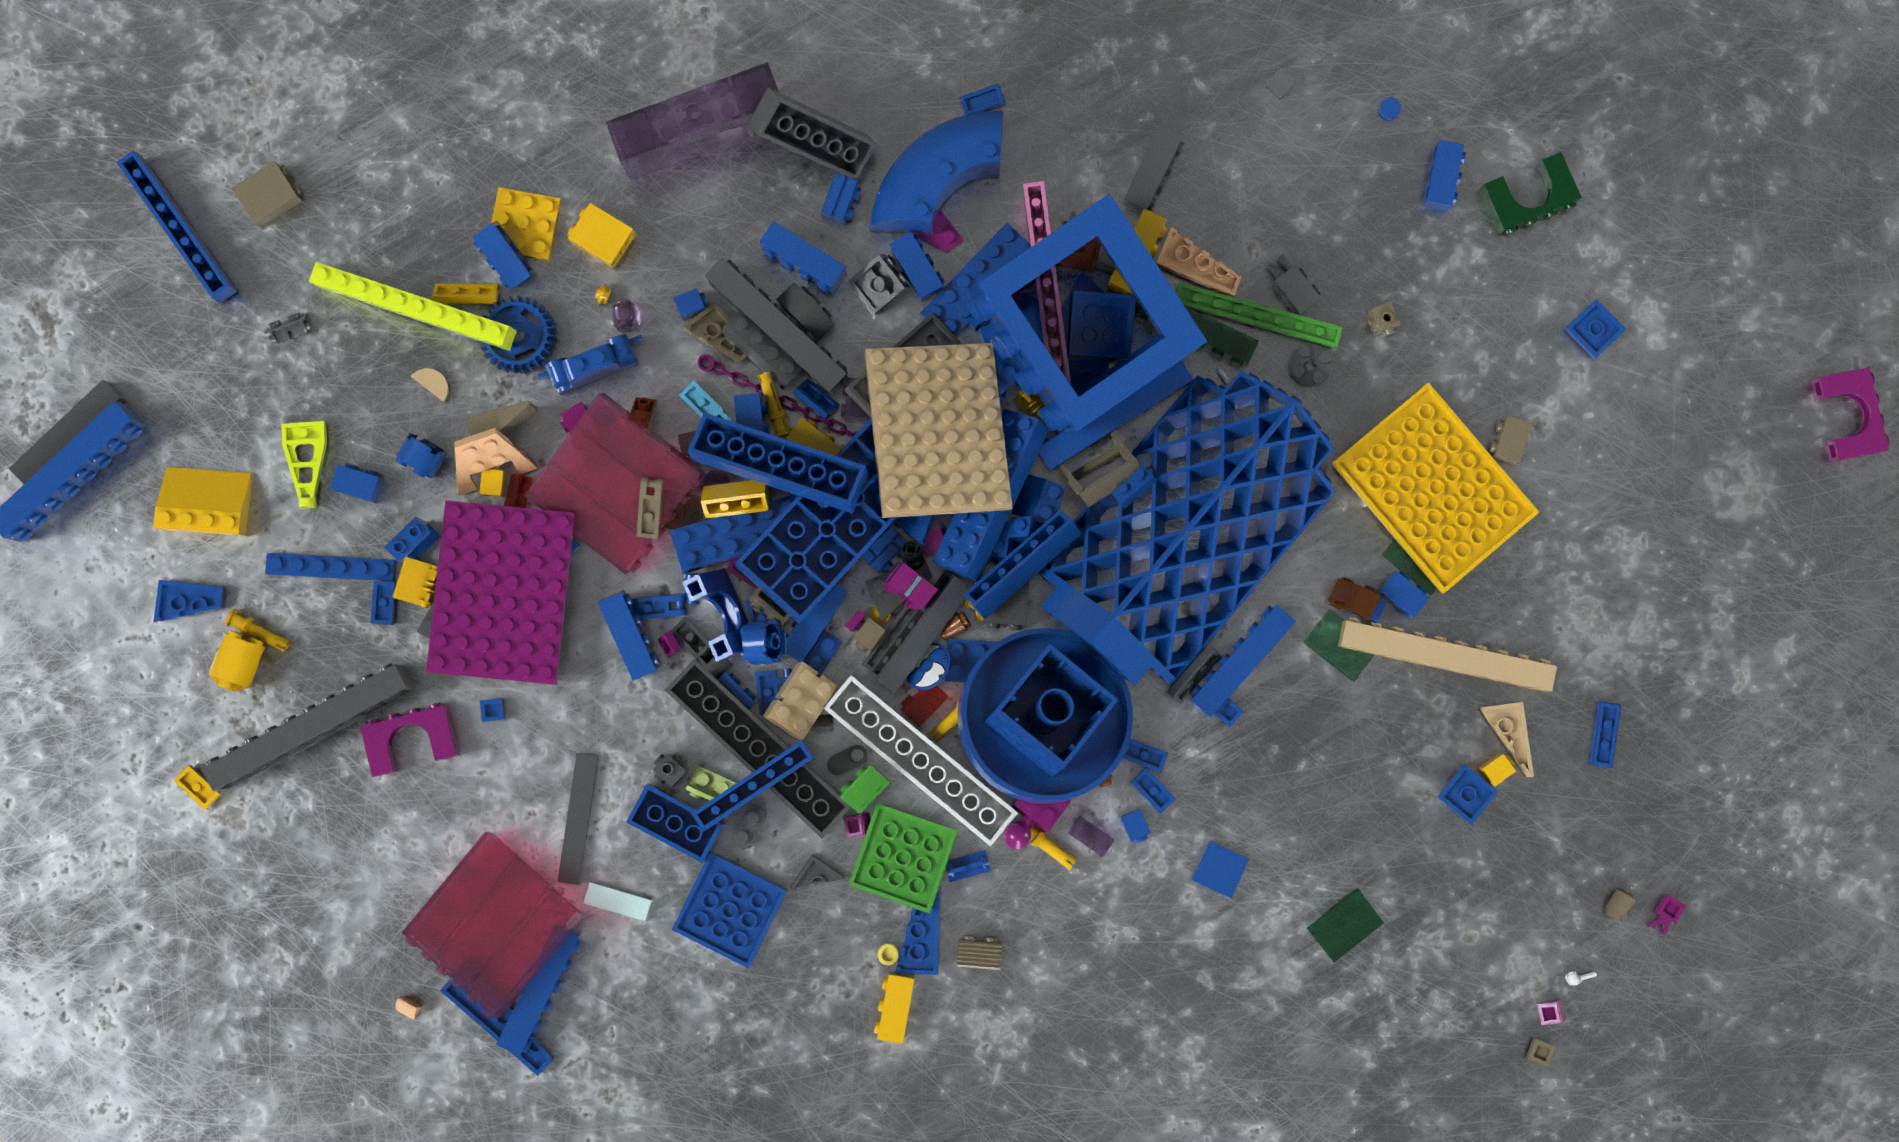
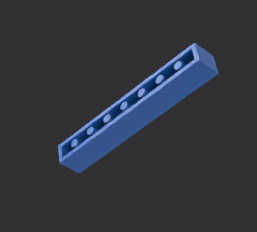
[116,150,237,303]
[1038,360,1194,472]

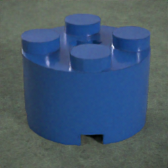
[395,433,447,478]
[740,619,787,665]

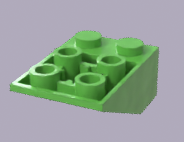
[840,765,891,814]

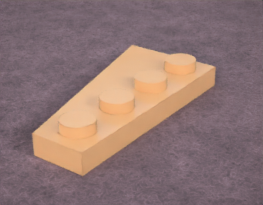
[1156,226,1242,297]

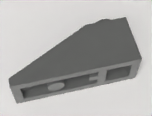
[671,616,732,679]

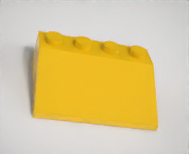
[153,467,253,537]

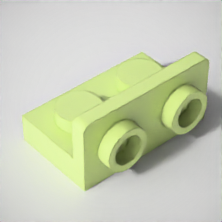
[686,765,736,800]

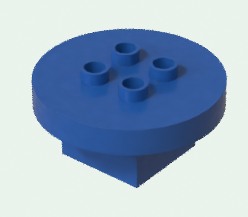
[957,628,1133,804]

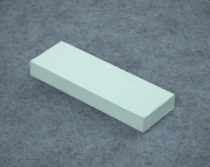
[583,882,652,921]

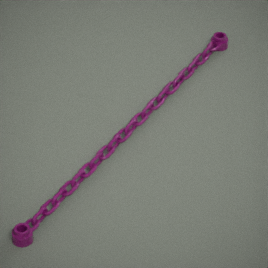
[697,354,858,437]

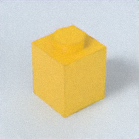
[480,466,507,498]
[1478,754,1516,786]

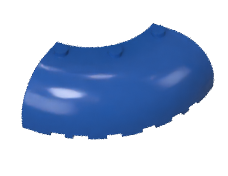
[869,111,1003,235]

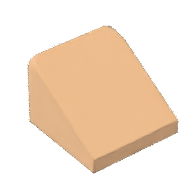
[396,995,422,1019]

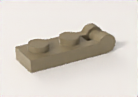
[636,476,665,539]

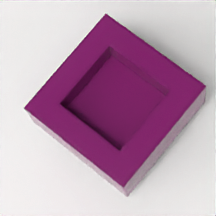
[845,610,866,632]
[658,630,681,658]

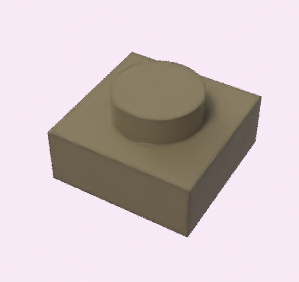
[1526,1038,1556,1067]

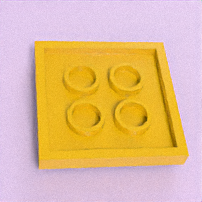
[491,187,562,261]

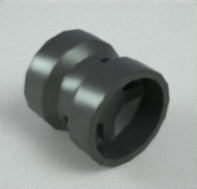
[901,540,924,570]

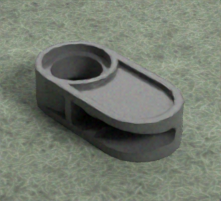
[827,745,867,775]

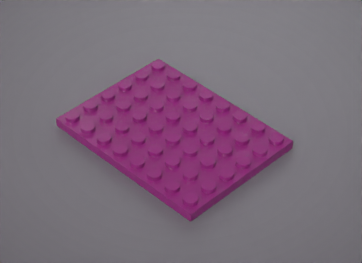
[426,500,576,685]

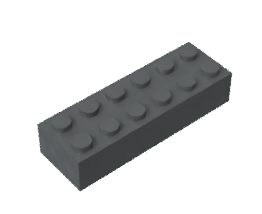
[747,87,877,180]

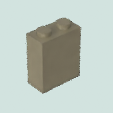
[232,161,303,228]

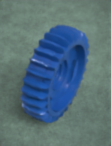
[478,295,557,374]

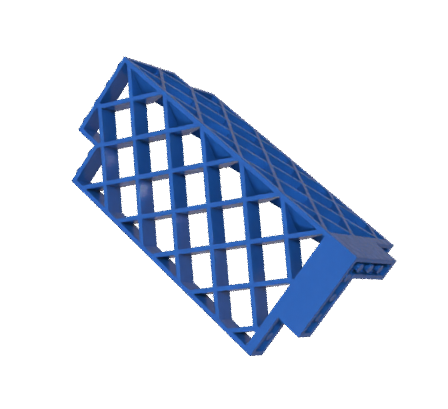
[1038,371,1336,686]

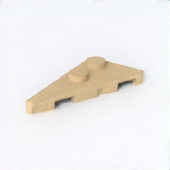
[1480,702,1534,777]

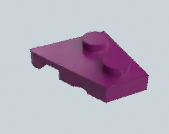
[912,209,963,253]

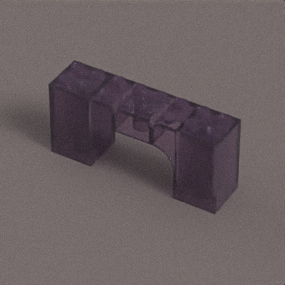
[605,62,779,181]

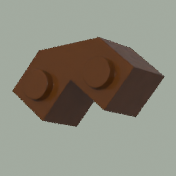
[1324,577,1381,620]

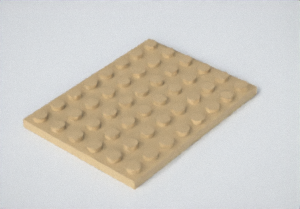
[865,343,1012,518]

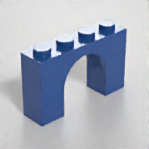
[682,568,749,662]

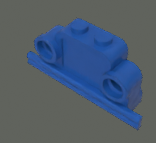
[538,334,644,395]

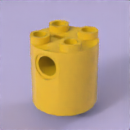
[208,630,266,692]

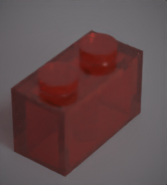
[900,686,949,727]

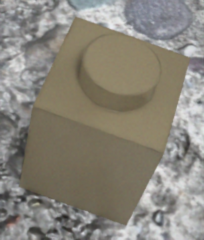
[854,618,886,652]

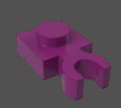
[1649,894,1686,935]

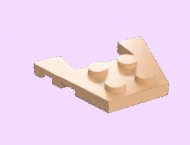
[454,428,537,496]

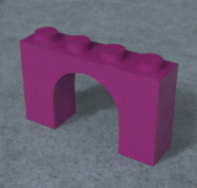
[1812,367,1889,463]
[360,702,460,777]

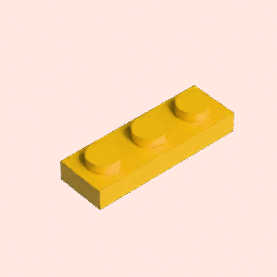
[432,283,500,304]

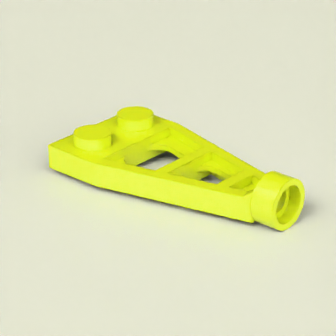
[281,421,327,508]

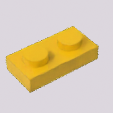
[173,765,222,810]

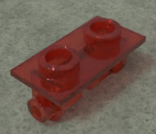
[504,473,532,508]

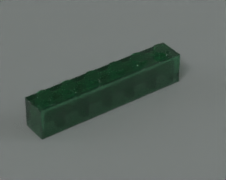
[1134,301,1259,367]

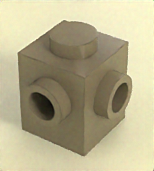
[1367,301,1400,337]

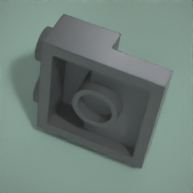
[849,254,910,314]

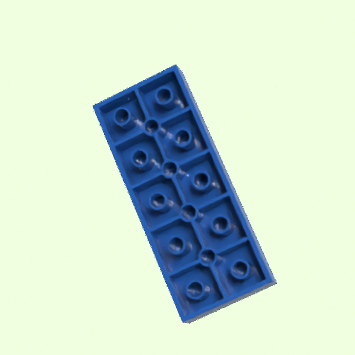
[735,418,897,624]

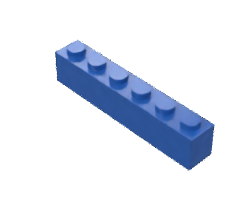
[963,509,1082,619]
[1189,605,1296,718]
[691,740,814,832]
[496,924,582,1056]

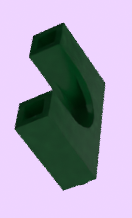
[1479,152,1582,235]

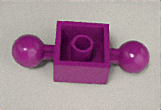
[1004,799,1072,850]

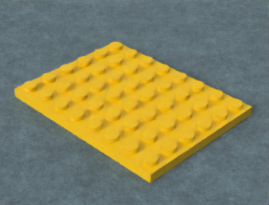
[1331,382,1539,594]

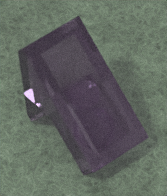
[1067,815,1115,857]

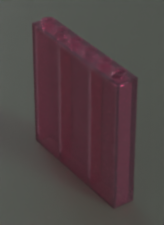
[524,393,705,575]
[401,831,585,1018]

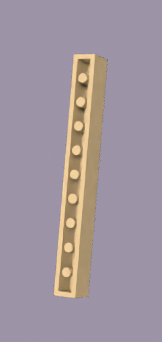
[1338,618,1557,692]

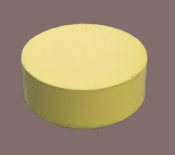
[878,943,899,965]

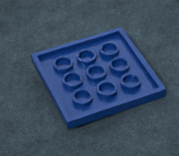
[672,852,788,969]

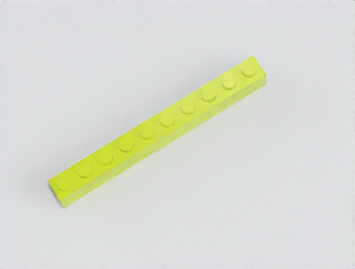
[309,262,517,351]

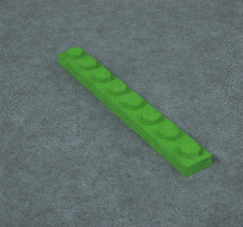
[1176,282,1343,349]

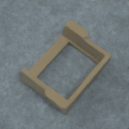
[1060,430,1140,507]

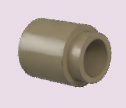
[1605,888,1636,922]

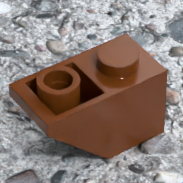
[627,397,657,445]

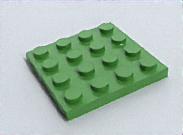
[848,803,958,914]

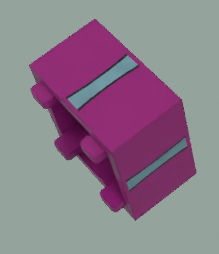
[882,562,938,610]

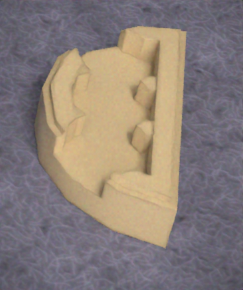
[411,368,449,403]

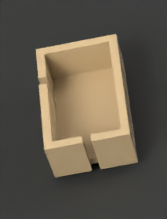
[762,662,838,741]

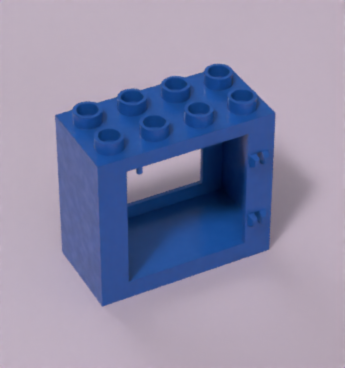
[965,194,1208,432]

